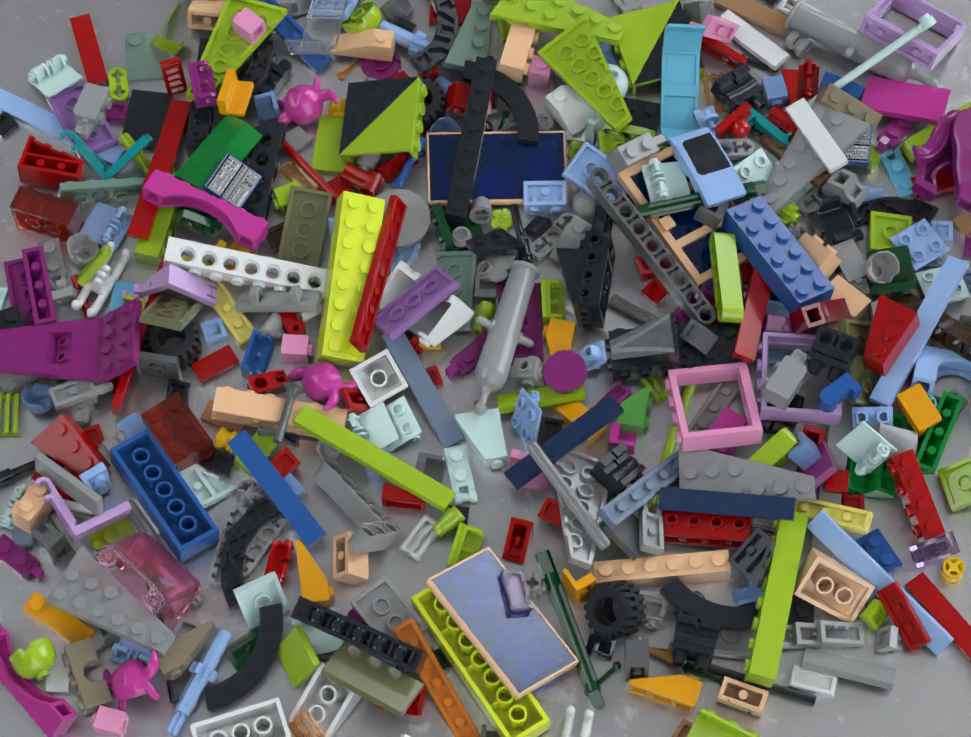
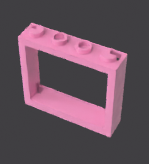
[664,362,763,452]

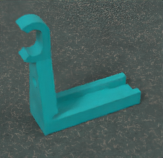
[722,108,792,152]
[59,130,153,180]

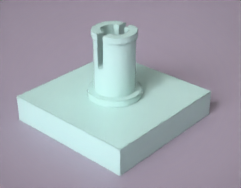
[233,571,291,629]

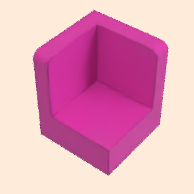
[608,422,637,455]

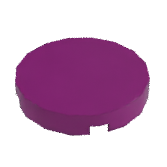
[360,50,401,80]
[543,350,588,394]

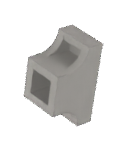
[821,168,869,208]

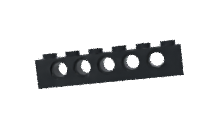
[185,38,218,157]
[241,119,286,246]
[290,596,429,674]

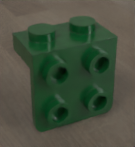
[173,198,223,239]
[430,203,484,251]
[866,245,916,298]

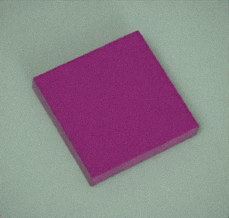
[796,443,837,489]

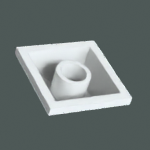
[545,85,598,138]
[349,349,409,408]

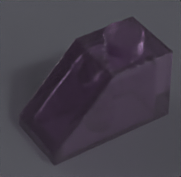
[909,531,961,568]

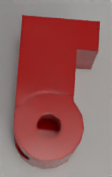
[278,312,307,335]
[246,369,289,395]

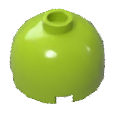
[341,0,382,34]
[9,638,56,681]

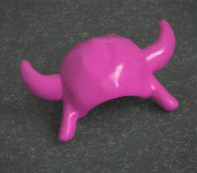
[276,77,339,127]
[287,362,357,412]
[103,650,159,712]

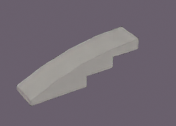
[782,620,865,649]

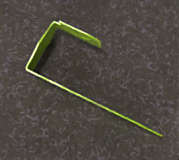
[152,0,188,56]

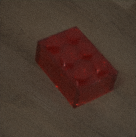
[10,186,85,242]
[140,392,215,472]

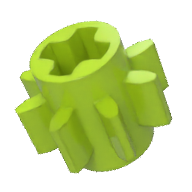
[777,202,802,227]

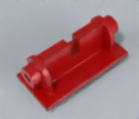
[797,59,820,101]
[375,152,419,184]
[264,538,294,586]

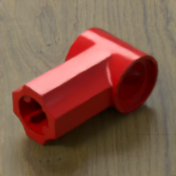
[766,106,798,139]
[340,161,385,198]

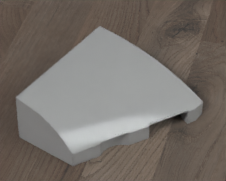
[872,423,918,462]

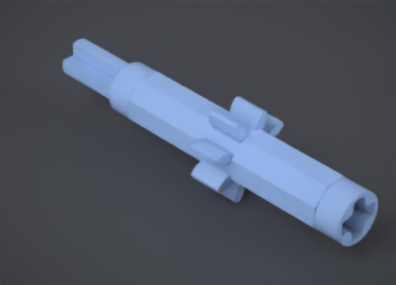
[379,20,463,72]
[165,628,232,737]

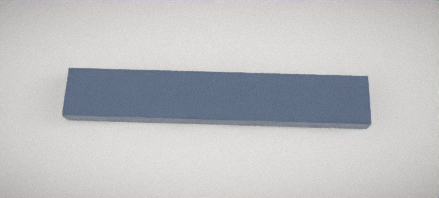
[381,333,464,448]
[597,449,679,530]

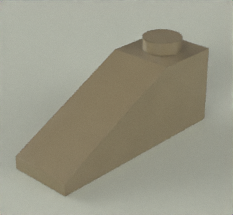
[158,619,216,681]

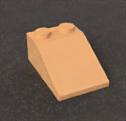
[793,547,875,623]

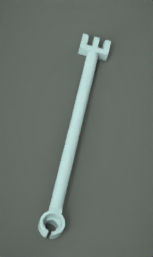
[806,13,937,107]

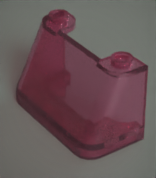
[93,532,201,620]

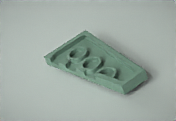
[443,1,494,71]
[56,177,145,212]
[435,251,478,331]

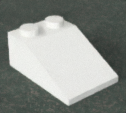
[287,662,361,737]

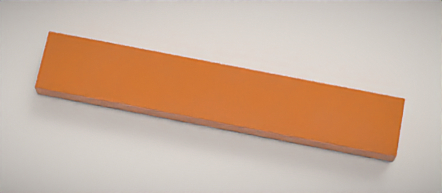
[393,618,481,737]

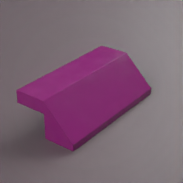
[3,245,57,326]

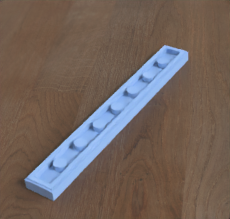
[0,88,126,166]
[869,255,969,406]
[807,510,954,656]

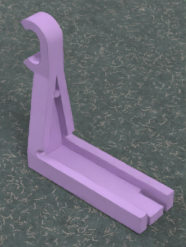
[122,264,218,307]
[34,477,132,543]

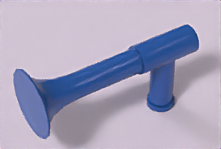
[387,136,427,189]

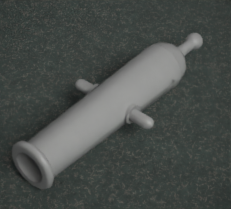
[785,0,938,87]
[474,260,541,415]

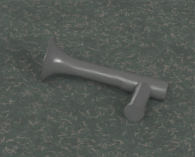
[257,383,305,444]

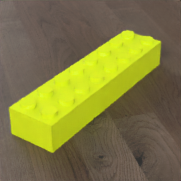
[315,191,385,368]
[411,579,550,737]

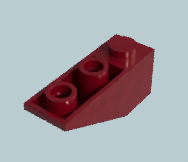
[789,298,852,335]

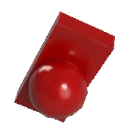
[715,102,752,139]

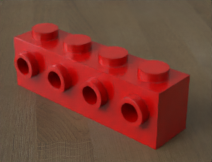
[886,449,946,543]
[662,511,754,549]

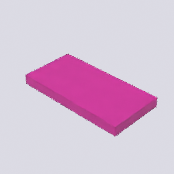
[861,76,951,125]

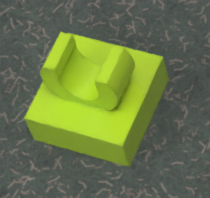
[858,599,889,632]

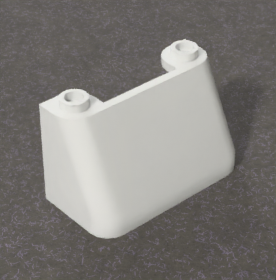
[378,260,475,348]

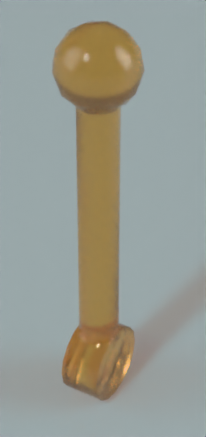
[337,57,360,81]

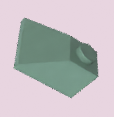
[125,32,170,82]

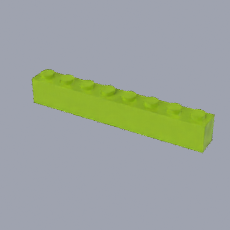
[742,512,809,688]

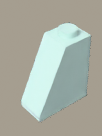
[455,408,507,469]

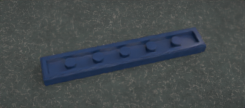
[504,395,624,490]
[658,487,796,521]

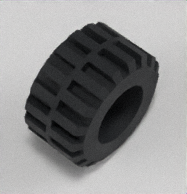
[418,76,446,134]
[145,320,202,372]
[584,580,647,639]

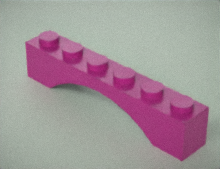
[143,169,268,253]
[0,624,78,737]

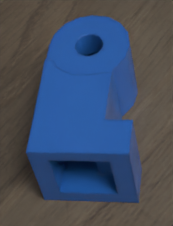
[818,372,862,413]

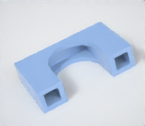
[911,345,971,395]

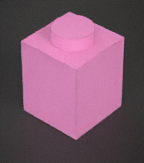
[232,7,266,45]
[528,55,552,89]
[281,334,314,364]
[91,705,129,737]

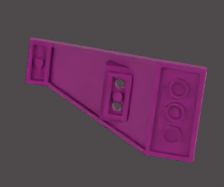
[0,297,142,383]

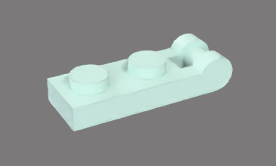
[444,445,478,506]

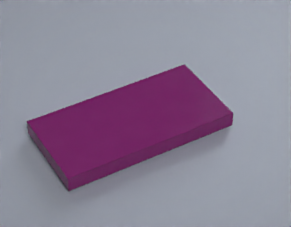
[498,283,544,364]

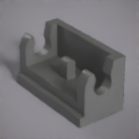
[31,523,71,566]

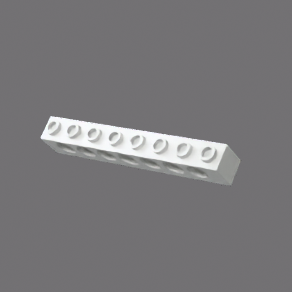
[163,236,328,303]

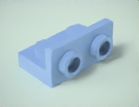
[523,180,566,215]
[79,462,113,495]

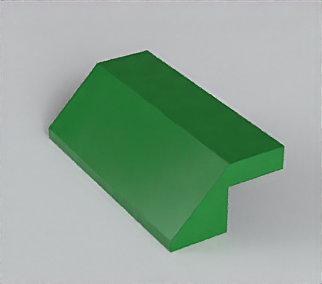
[174,115,263,195]
[905,390,965,475]
[846,412,905,498]

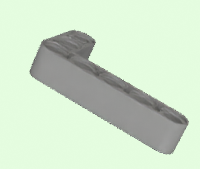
[313,458,400,554]

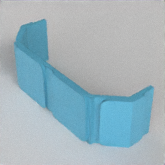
[660,23,706,147]

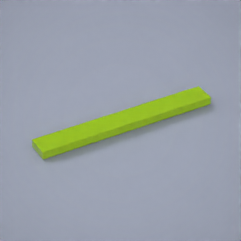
[293,405,456,512]

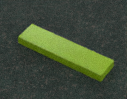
[497,384,586,414]

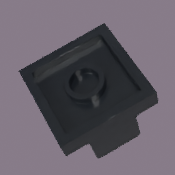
[808,196,864,247]

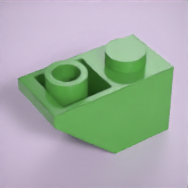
[617,387,653,436]

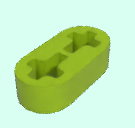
[108,67,130,103]

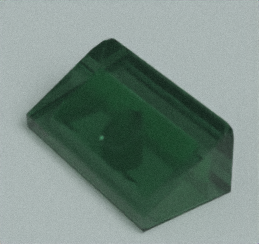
[224,626,259,671]

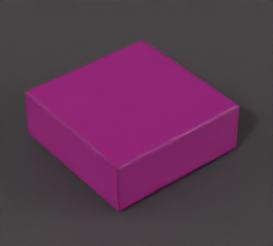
[106,101,129,124]

